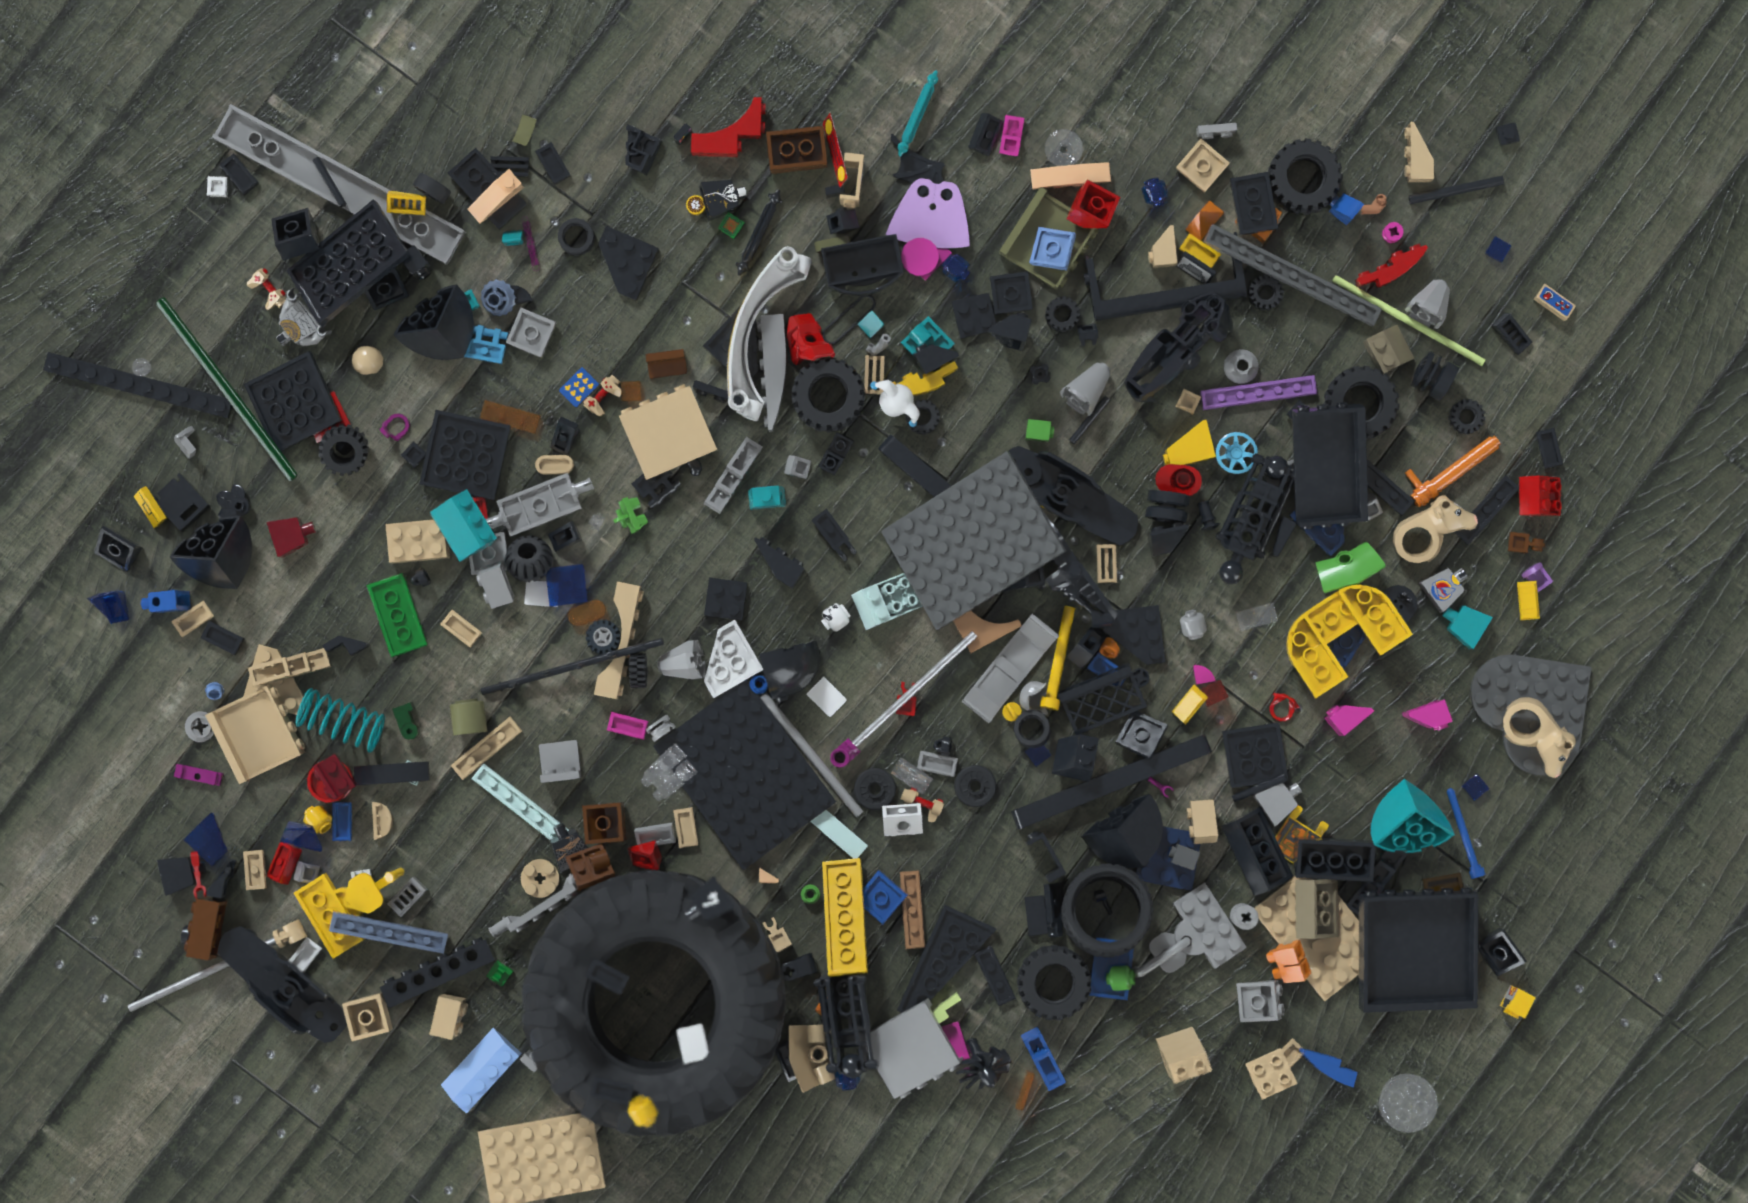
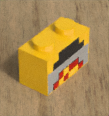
[1500,985,1536,1019]

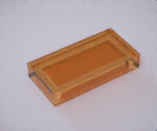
[1015,1070,1035,1111]

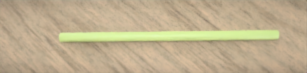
[1332,275,1485,366]

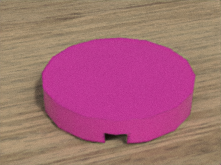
[901,238,939,276]

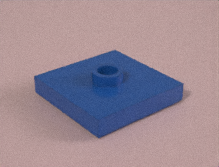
[863,870,908,924]

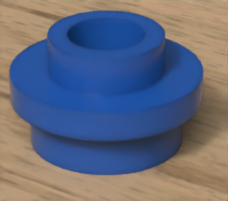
[749,675,768,694]

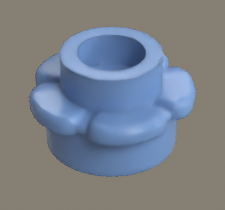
[205,682,224,700]

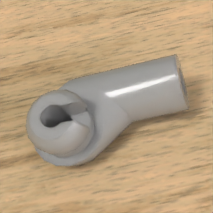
[866,334,891,356]

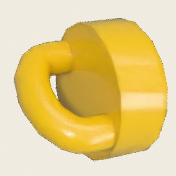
[1002,702,1022,721]

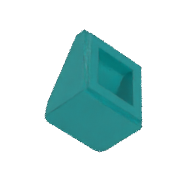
[502,230,524,246]
[858,310,884,339]

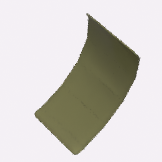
[512,114,536,146]

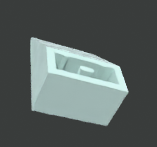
[851,573,923,630]

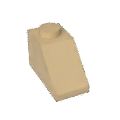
[1148,225,1177,268]

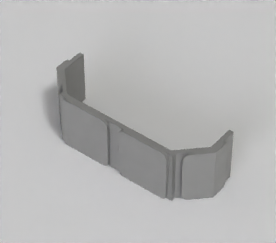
[961,614,1059,723]

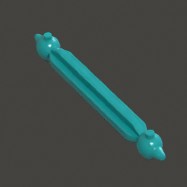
[897,70,938,157]

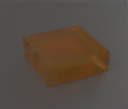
[621,381,641,401]

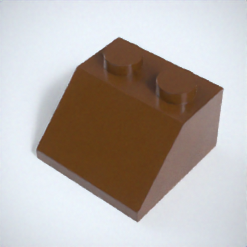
[582,802,627,844]

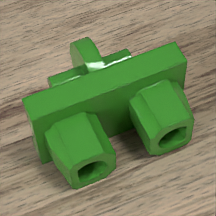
[613,497,648,534]

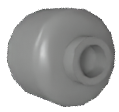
[1180,610,1207,640]

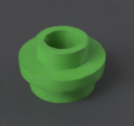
[801,885,820,904]

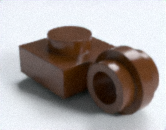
[1507,532,1545,554]

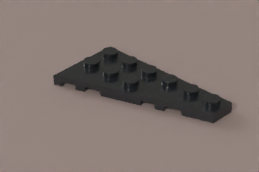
[897,904,997,1013]

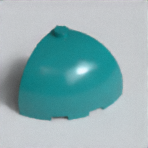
[1371,779,1455,853]

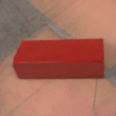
[266,841,302,885]

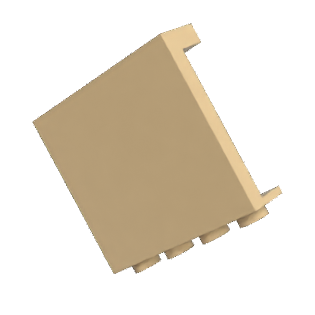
[619,384,717,480]
[205,684,305,784]

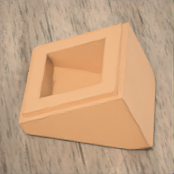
[759,867,779,883]

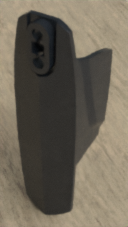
[1009,446,1138,546]
[218,926,347,1043]

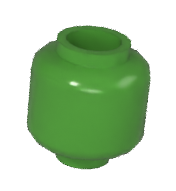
[1106,965,1135,991]

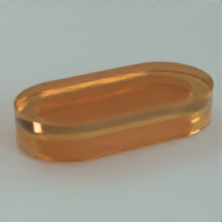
[568,600,606,626]

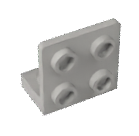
[539,740,582,783]

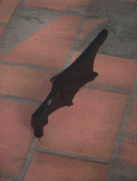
[891,134,953,201]

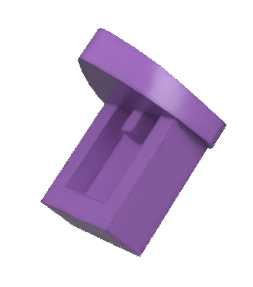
[1521,562,1553,592]

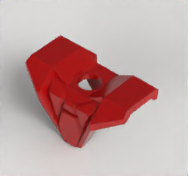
[787,313,835,365]

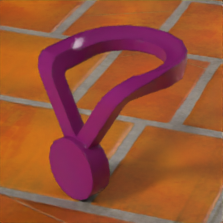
[379,414,410,441]

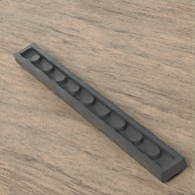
[1203,224,1382,327]

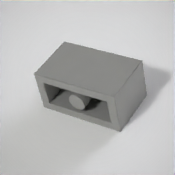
[477,562,514,609]

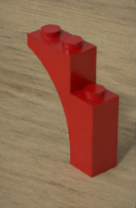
[691,97,766,157]

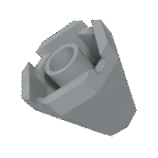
[1405,279,1450,329]
[657,640,706,679]

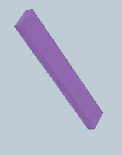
[1200,375,1317,410]

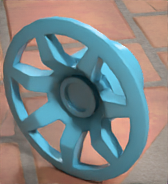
[1216,432,1258,474]

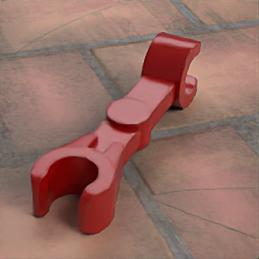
[190,851,207,899]

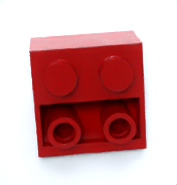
[1519,475,1562,516]

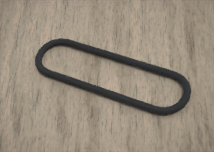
[822,295,876,345]

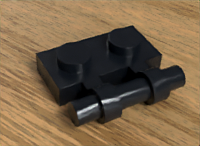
[631,470,682,509]

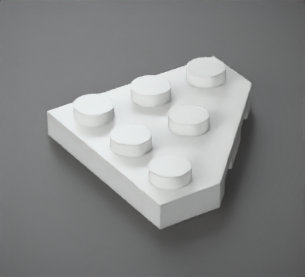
[704,620,763,698]

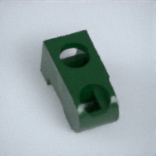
[392,702,420,740]

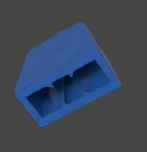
[141,590,191,613]

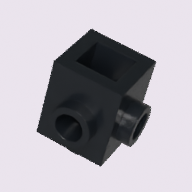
[826,207,859,234]

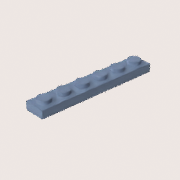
[329,911,448,954]

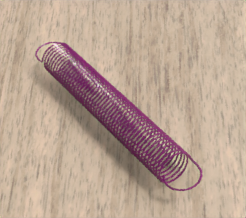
[522,216,539,271]

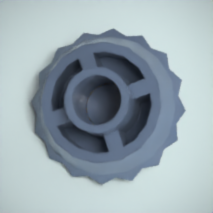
[480,279,516,316]

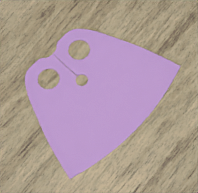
[886,179,970,248]

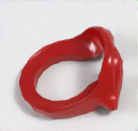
[1269,693,1300,722]

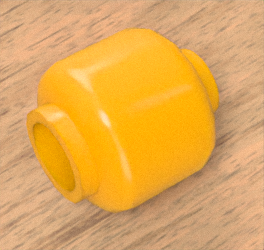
[303,806,332,834]
[628,1096,658,1127]

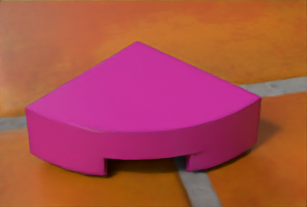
[1193,665,1215,684]

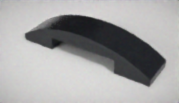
[353,761,430,785]

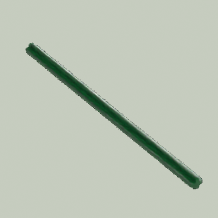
[156,297,298,481]

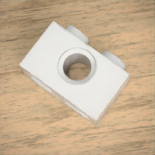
[882,803,923,836]

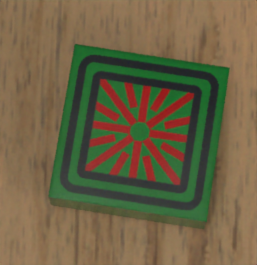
[718,212,745,239]

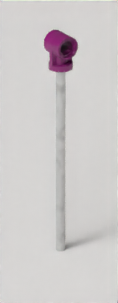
[830,631,977,767]

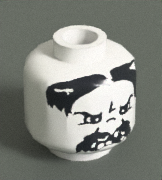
[821,603,850,632]

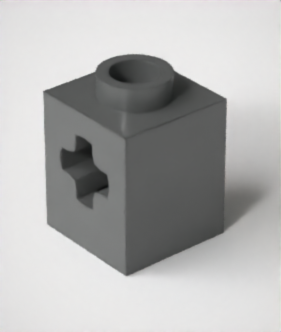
[1168,844,1200,871]

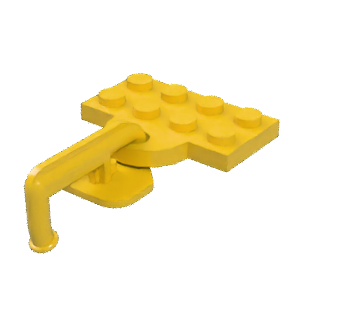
[294,868,405,959]

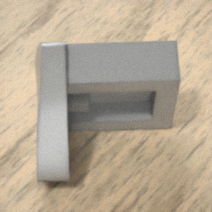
[174,426,196,459]

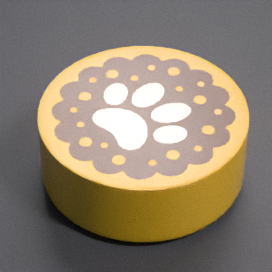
[686,195,705,215]

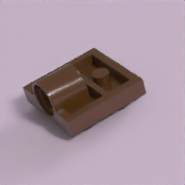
[565,843,615,890]

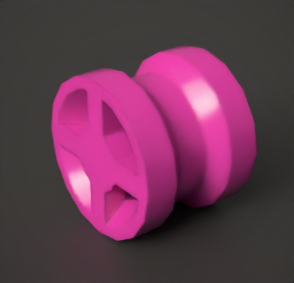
[1382,222,1404,243]

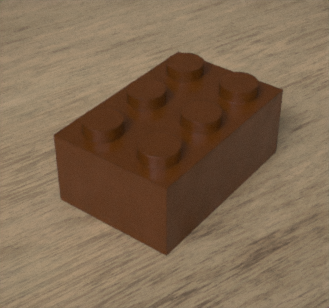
[766,126,828,174]
[184,897,227,960]

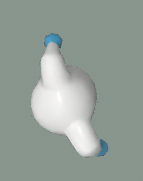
[870,380,920,427]

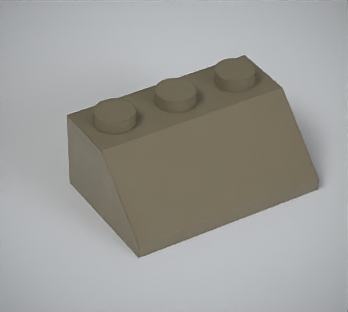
[1295,879,1338,939]

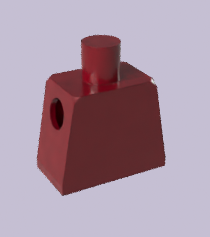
[266,517,316,558]

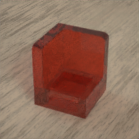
[1200,680,1229,707]

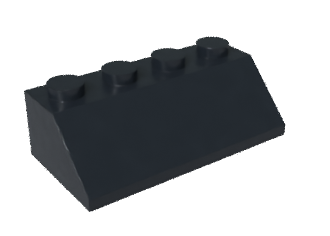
[1221,807,1294,896]
[1293,836,1375,882]

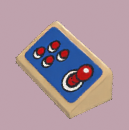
[1534,284,1576,321]

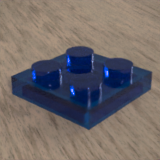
[546,564,588,607]

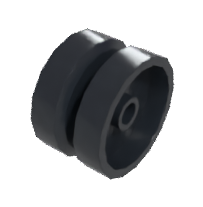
[1145,490,1190,523]

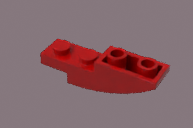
[1355,244,1428,288]

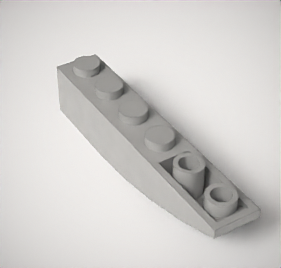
[757,314,787,432]

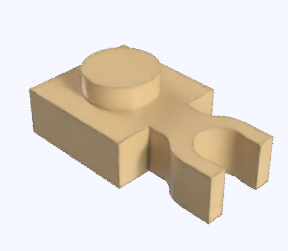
[763,917,792,953]

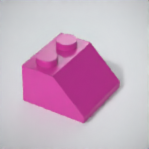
[1402,700,1453,730]
[1324,705,1374,736]

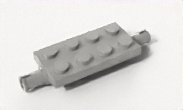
[486,473,594,537]
[488,873,578,938]

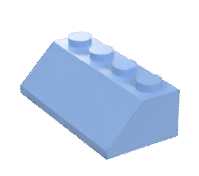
[441,1027,522,1113]

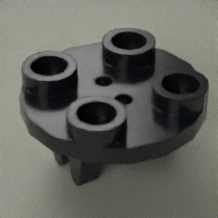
[1383,585,1417,622]

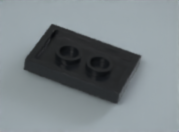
[1230,172,1278,236]

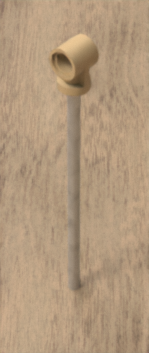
[128,919,307,1012]

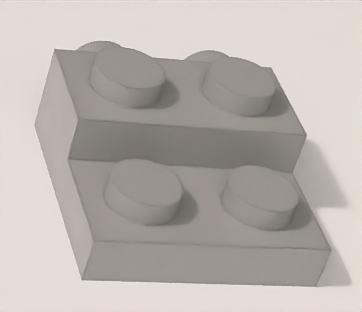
[1237,980,1285,1022]

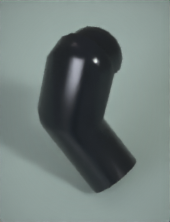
[685,458,702,476]

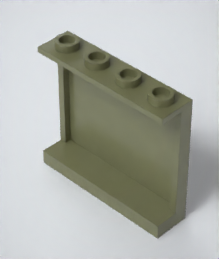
[999,187,1099,290]

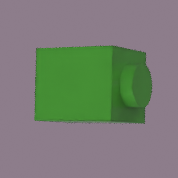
[1025,419,1054,442]

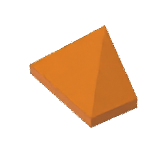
[1185,200,1224,240]

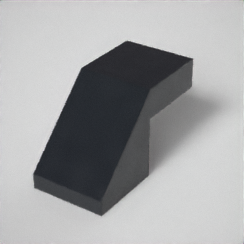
[322,636,370,656]

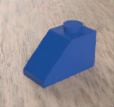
[1329,193,1364,226]

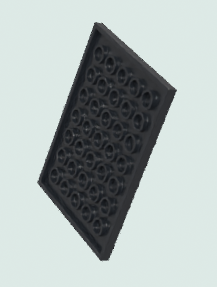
[653,679,836,870]

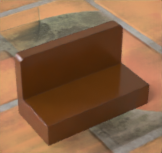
[645,349,687,379]

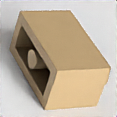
[1186,799,1218,844]

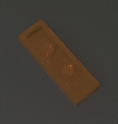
[480,400,540,434]

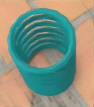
[295,688,385,753]

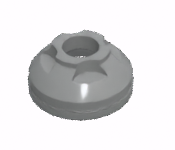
[1224,349,1259,384]

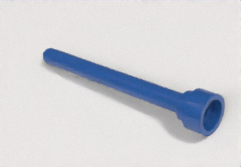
[1447,788,1486,879]

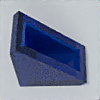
[87,590,129,624]
[280,821,322,852]

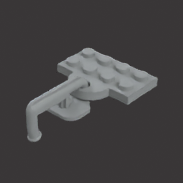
[1132,882,1247,978]

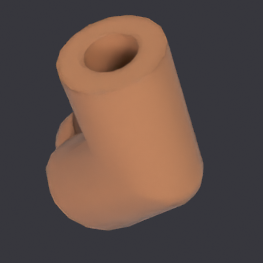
[1361,194,1387,215]

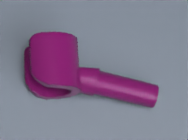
[1148,777,1174,797]

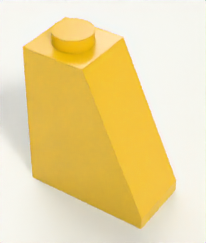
[1163,420,1216,465]

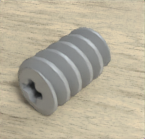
[1230,903,1259,930]

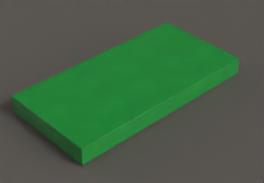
[366,573,428,658]

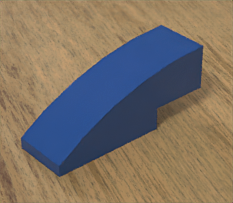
[1021,1026,1066,1091]
[1299,1047,1358,1087]

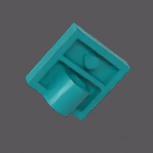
[901,316,955,357]

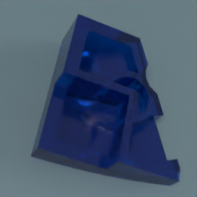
[184,812,228,866]

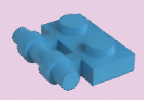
[464,325,509,364]

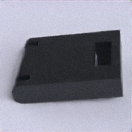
[154,472,211,532]

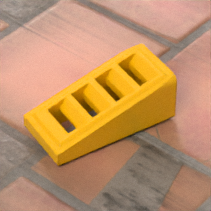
[387,191,426,215]

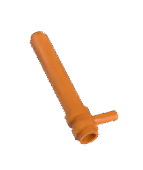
[1405,436,1501,507]

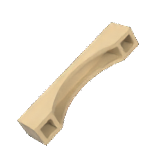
[594,582,644,699]

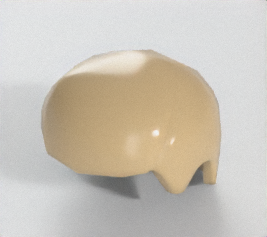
[352,346,383,375]

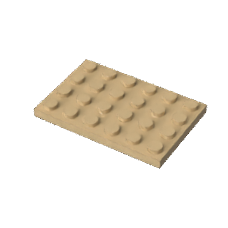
[1254,876,1359,1001]
[478,1112,606,1203]

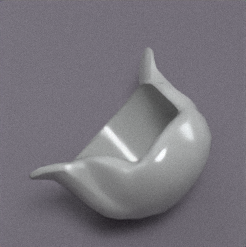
[1019,681,1048,715]

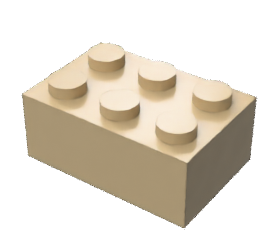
[386,520,450,564]

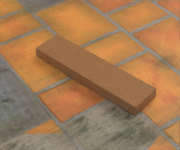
[900,870,925,949]

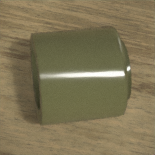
[449,699,488,736]

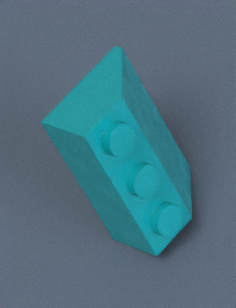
[430,489,497,562]

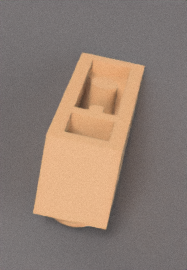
[468,169,524,224]

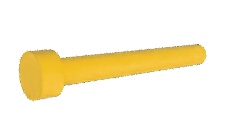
[1040,606,1075,710]

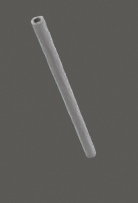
[760,692,863,817]

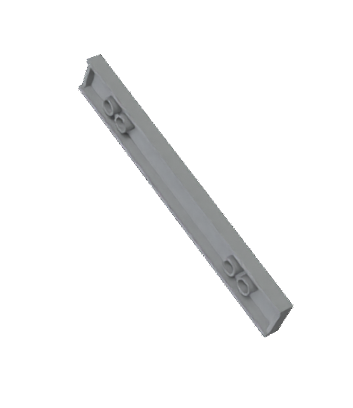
[212,104,466,266]

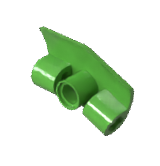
[1315,541,1386,593]

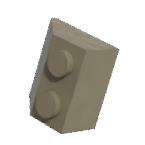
[1363,325,1415,374]

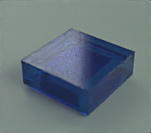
[1485,236,1512,263]
[1024,745,1051,767]
[1462,774,1490,801]

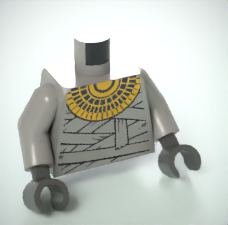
[276,287,332,346]

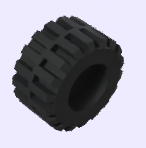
[318,423,369,476]

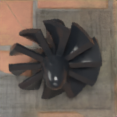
[956,1038,1012,1089]

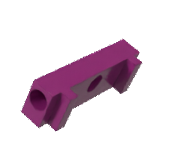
[174,764,223,786]

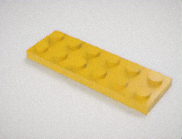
[822,858,868,977]

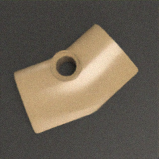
[788,1025,836,1093]

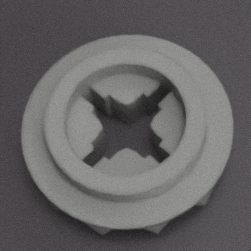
[185,711,214,742]

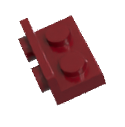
[313,754,356,799]

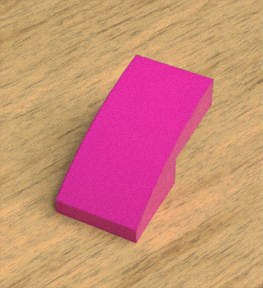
[999,115,1024,156]

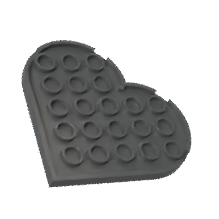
[1470,655,1592,775]

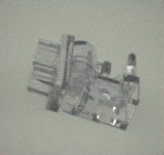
[641,743,698,801]

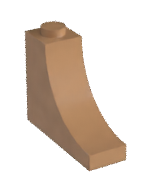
[953,611,1022,654]

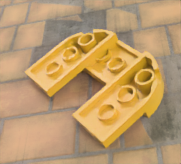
[1287,585,1413,698]

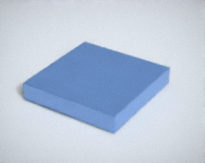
[1029,227,1076,271]

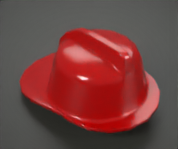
[1155,464,1202,496]

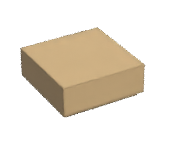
[1175,389,1201,414]

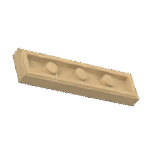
[451,716,523,780]

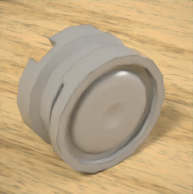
[646,715,676,742]

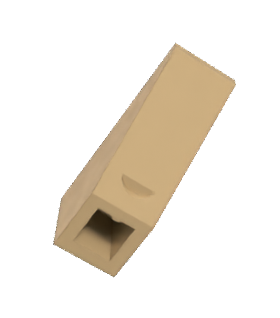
[1404,122,1434,182]

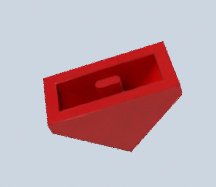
[627,840,662,870]

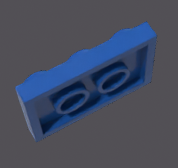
[1089,937,1134,1000]

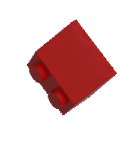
[1067,179,1120,228]

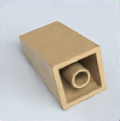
[1156,1027,1212,1083]

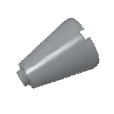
[1060,363,1111,416]

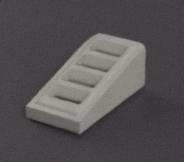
[387,876,428,917]

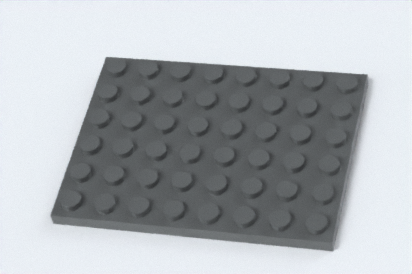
[881,451,1066,630]

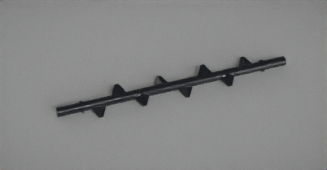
[481,638,664,695]

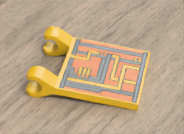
[1275,805,1329,864]

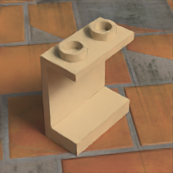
[840,153,864,209]

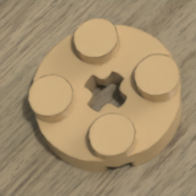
[521,859,560,898]

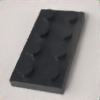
[448,147,527,230]

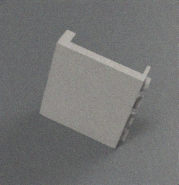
[865,998,963,1099]

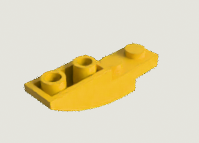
[892,361,958,396]

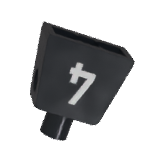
[684,876,735,922]

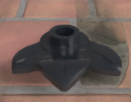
[216,484,251,518]

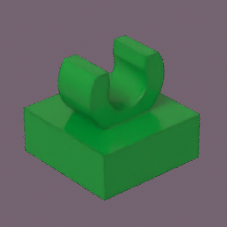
[486,960,514,987]

